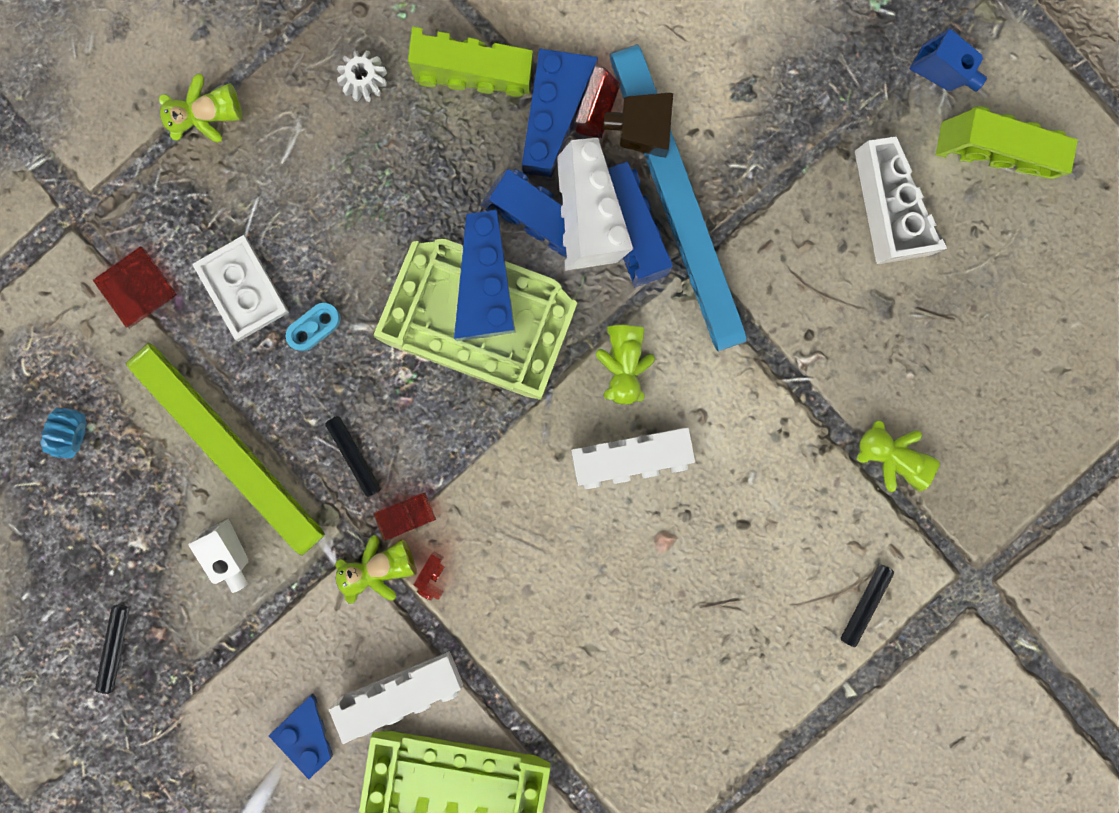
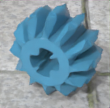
[40,407,87,458]

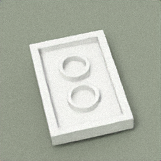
[192,235,289,342]

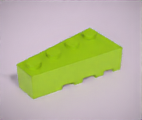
[408,26,534,97]
[935,106,1078,179]

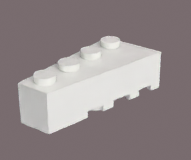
[855,137,947,264]
[557,138,633,271]
[571,427,695,489]
[329,651,463,744]

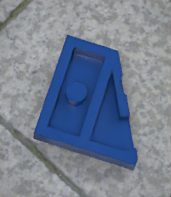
[269,694,333,779]

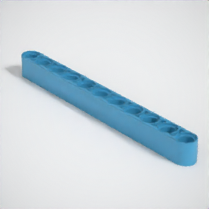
[610,44,746,352]

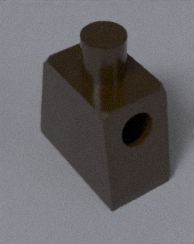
[603,93,673,158]

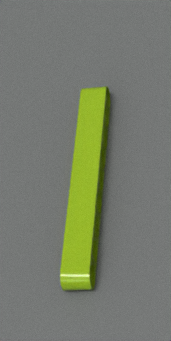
[126,343,325,556]

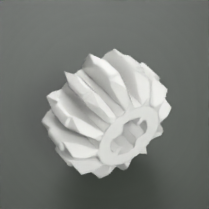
[337,50,387,102]

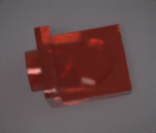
[413,551,445,601]

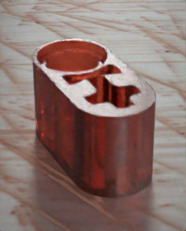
[373,492,436,541]

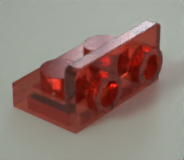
[576,66,621,138]

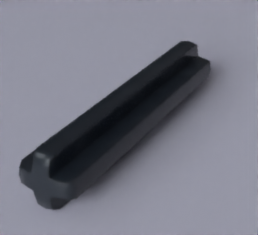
[325,416,381,497]
[841,564,894,648]
[95,605,130,694]

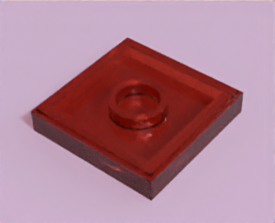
[93,246,177,329]

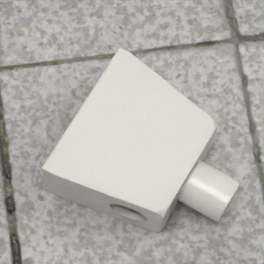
[188,519,249,593]

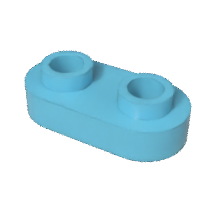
[286,303,341,351]

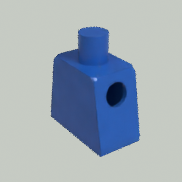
[909,29,987,92]

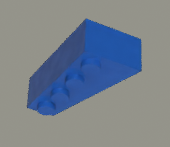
[522,49,598,178]
[608,161,673,288]
[480,169,567,258]
[454,210,515,341]

